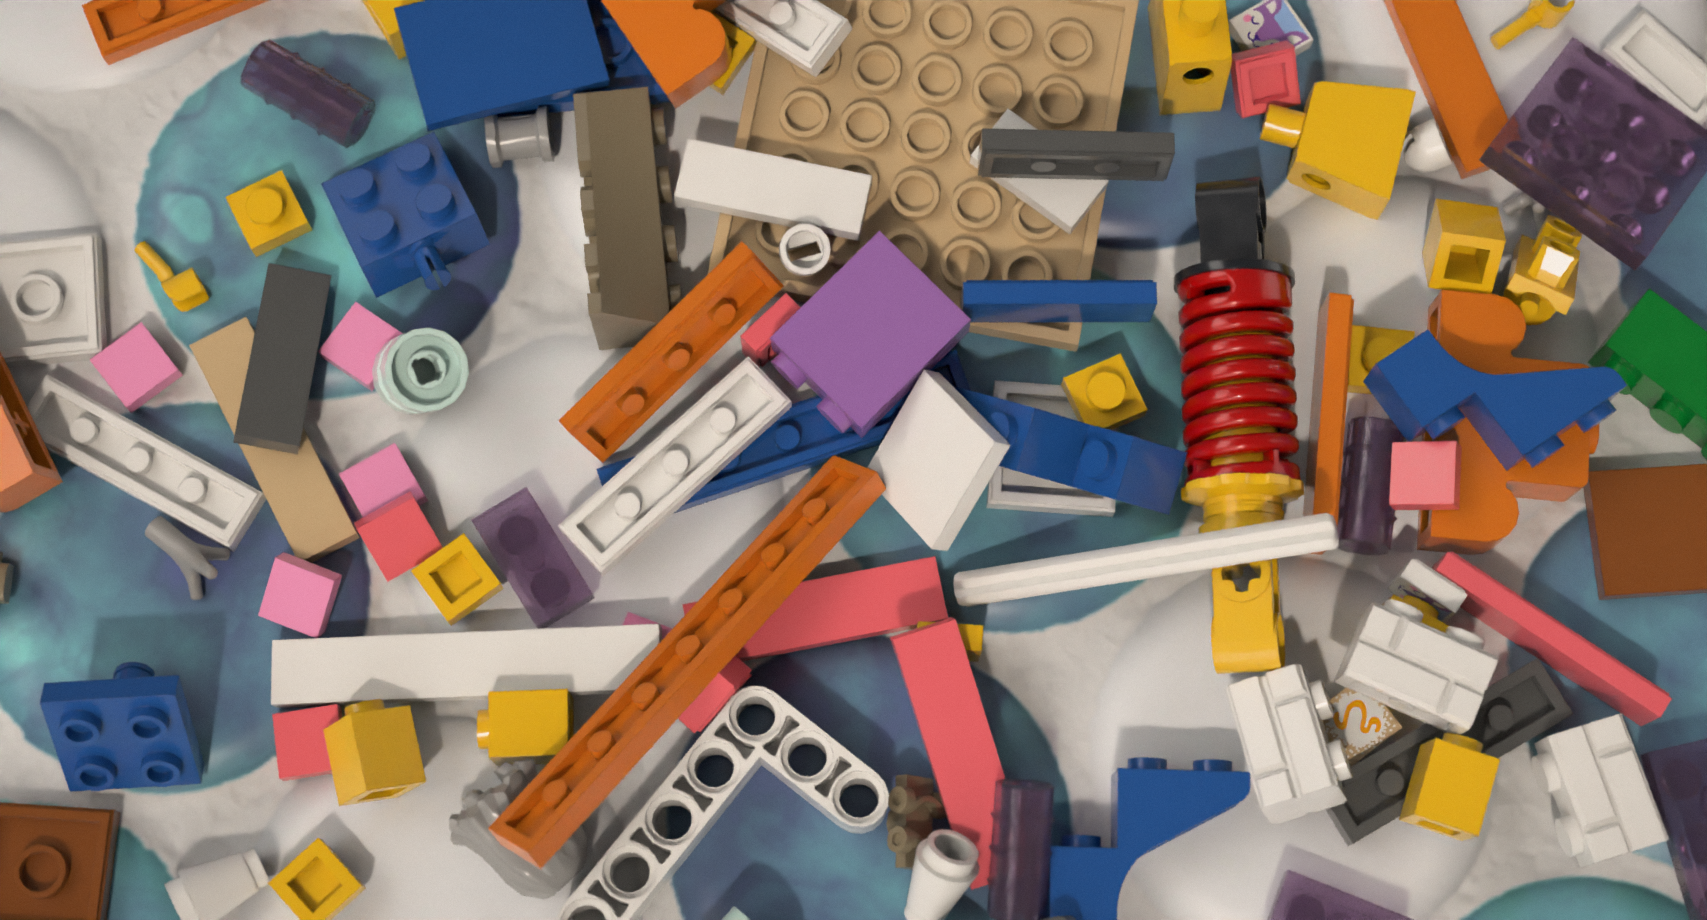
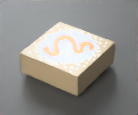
[1323,688,1403,767]

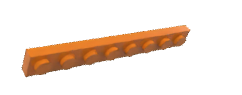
[488,455,886,869]

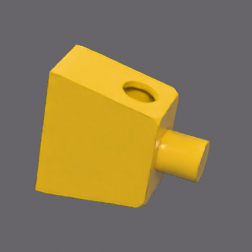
[1147,0,1232,115]
[1259,81,1416,220]

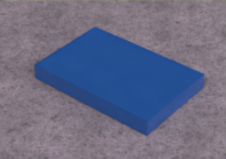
[394,0,610,131]

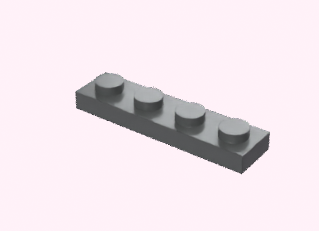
[1325,658,1573,846]

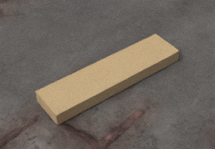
[189,317,360,563]

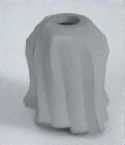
[449,759,587,899]

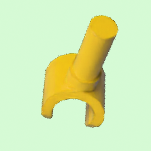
[1490,0,1575,50]
[134,241,210,312]

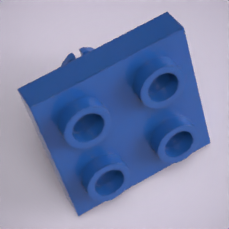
[40,662,204,792]

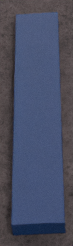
[596,350,971,514]

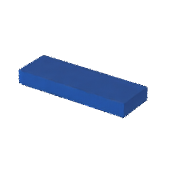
[960,280,1157,323]

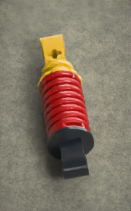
[1173,176,1304,674]

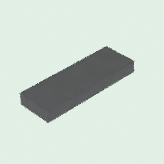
[978,129,1175,181]
[233,263,332,454]

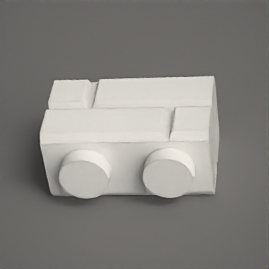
[1334,599,1498,735]
[1226,664,1353,824]
[1532,713,1669,868]

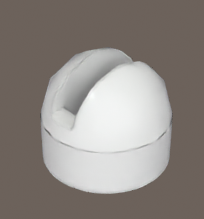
[1402,118,1453,173]
[779,224,831,276]

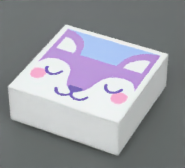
[1228,0,1314,56]
[1388,558,1467,623]

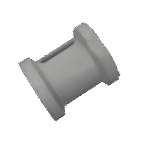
[484,106,555,168]

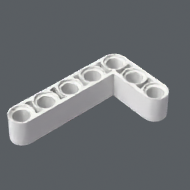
[557,686,889,920]

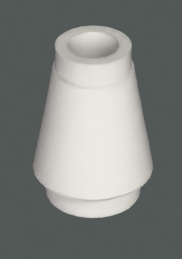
[904,829,979,920]
[164,848,269,920]

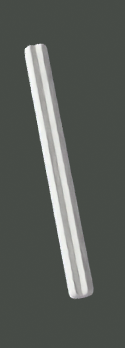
[954,513,1339,607]

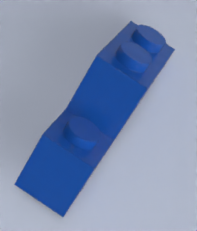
[1363,329,1627,471]
[953,386,1187,515]
[1045,757,1251,920]

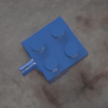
[321,131,490,298]

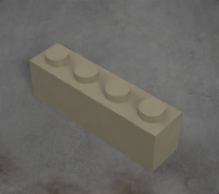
[573,87,682,350]

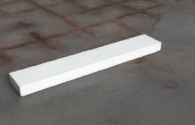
[271,624,662,708]

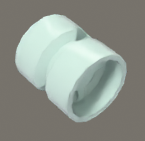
[372,328,469,415]

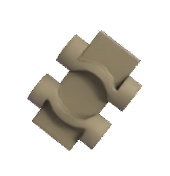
[887,774,947,870]

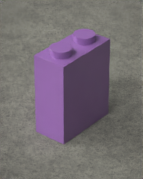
[770,231,971,438]

